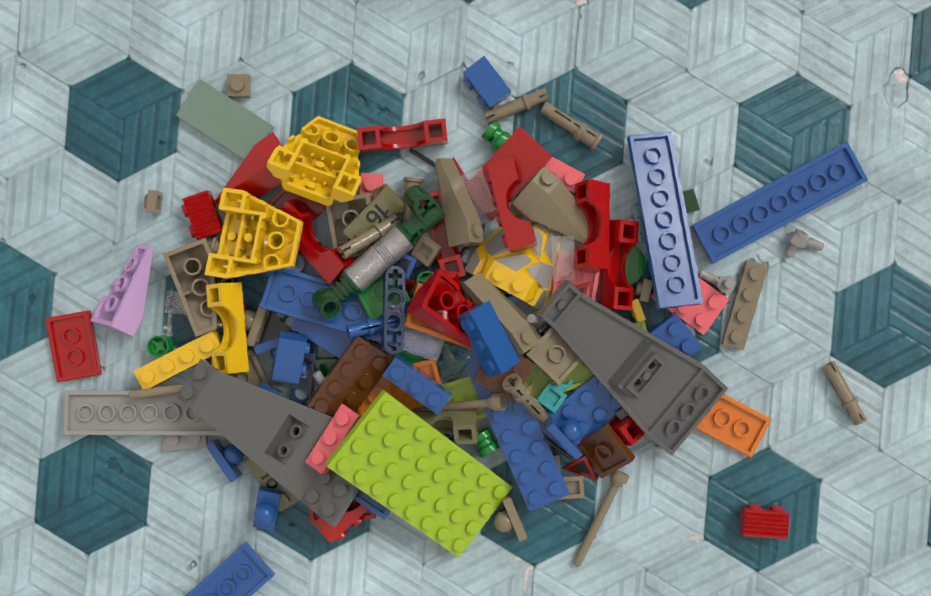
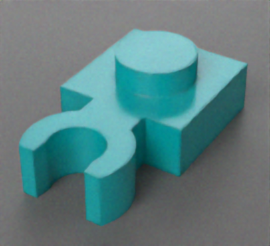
[536,379,573,414]

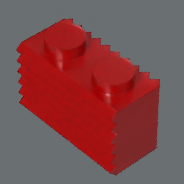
[181,190,223,240]
[739,503,790,540]

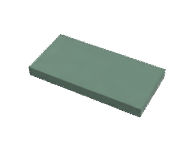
[176,79,274,159]

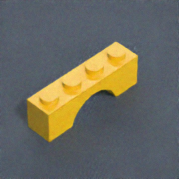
[206,282,249,374]
[133,330,223,389]

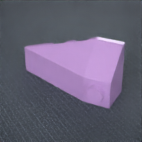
[90,244,153,337]

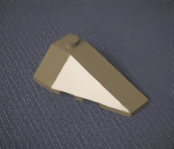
[436,158,484,247]
[510,167,589,245]
[326,193,371,261]
[163,238,217,337]
[462,272,541,356]

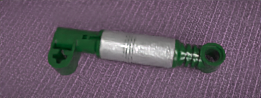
[312,185,446,319]

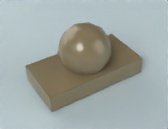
[244,302,270,347]
[494,494,527,542]

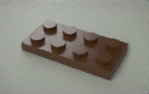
[305,336,394,417]

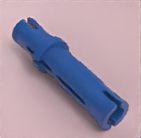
[346,311,407,339]

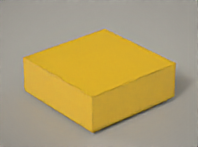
[630,299,646,322]

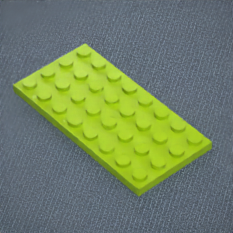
[325,389,513,557]

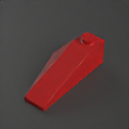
[215,132,283,215]
[407,269,473,350]

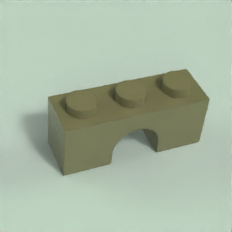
[414,409,479,445]

